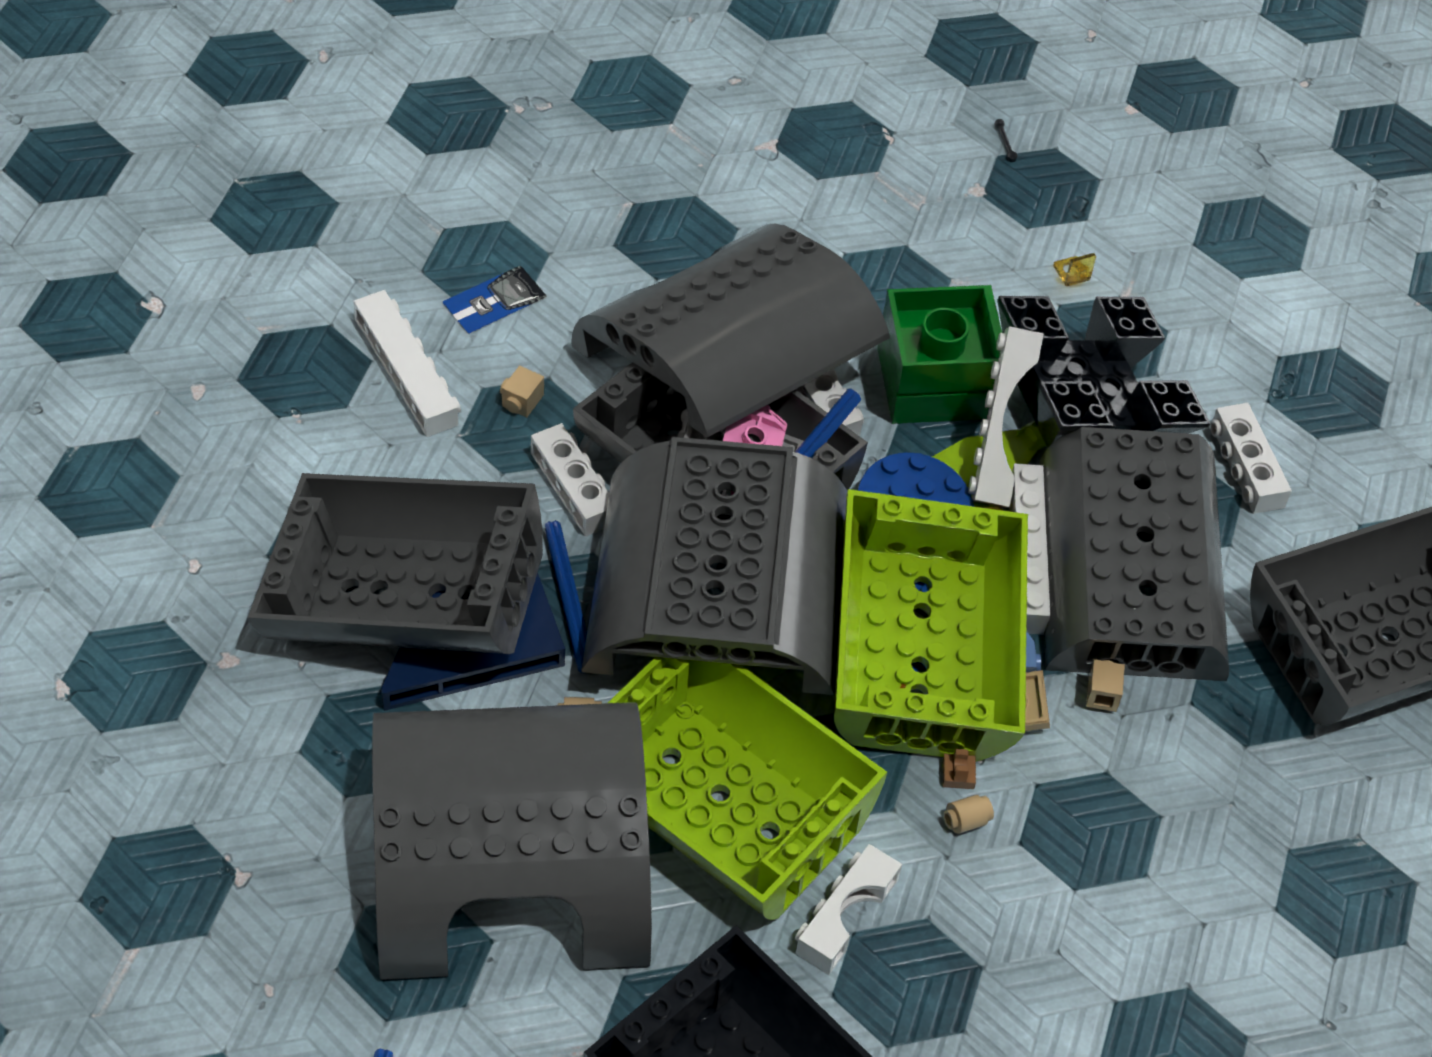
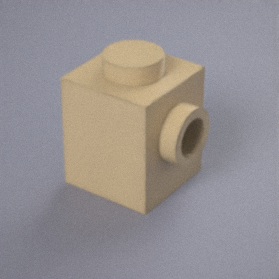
[500,365,544,418]
[1086,659,1125,712]

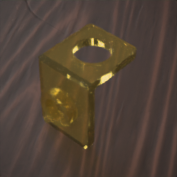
[1053,253,1096,287]

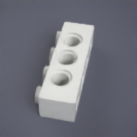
[796,369,864,436]
[1210,403,1292,514]
[531,423,609,537]

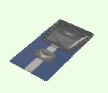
[443,266,547,333]

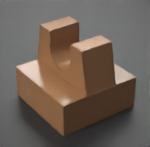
[943,749,976,789]

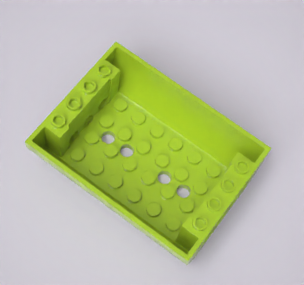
[834,489,1028,761]

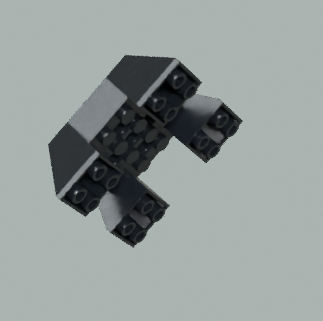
[997,296,1210,448]

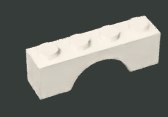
[795,844,902,975]

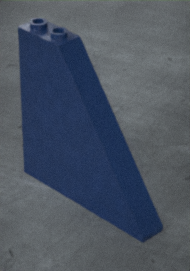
[381,573,565,711]

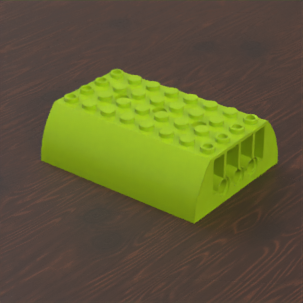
[608,657,887,920]

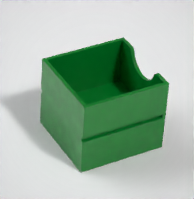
[877,285,1002,424]

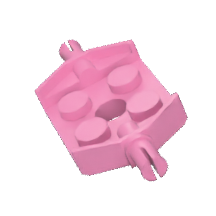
[722,405,787,495]

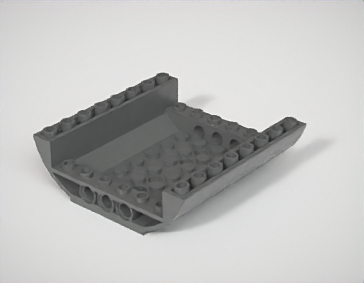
[582,437,847,695]

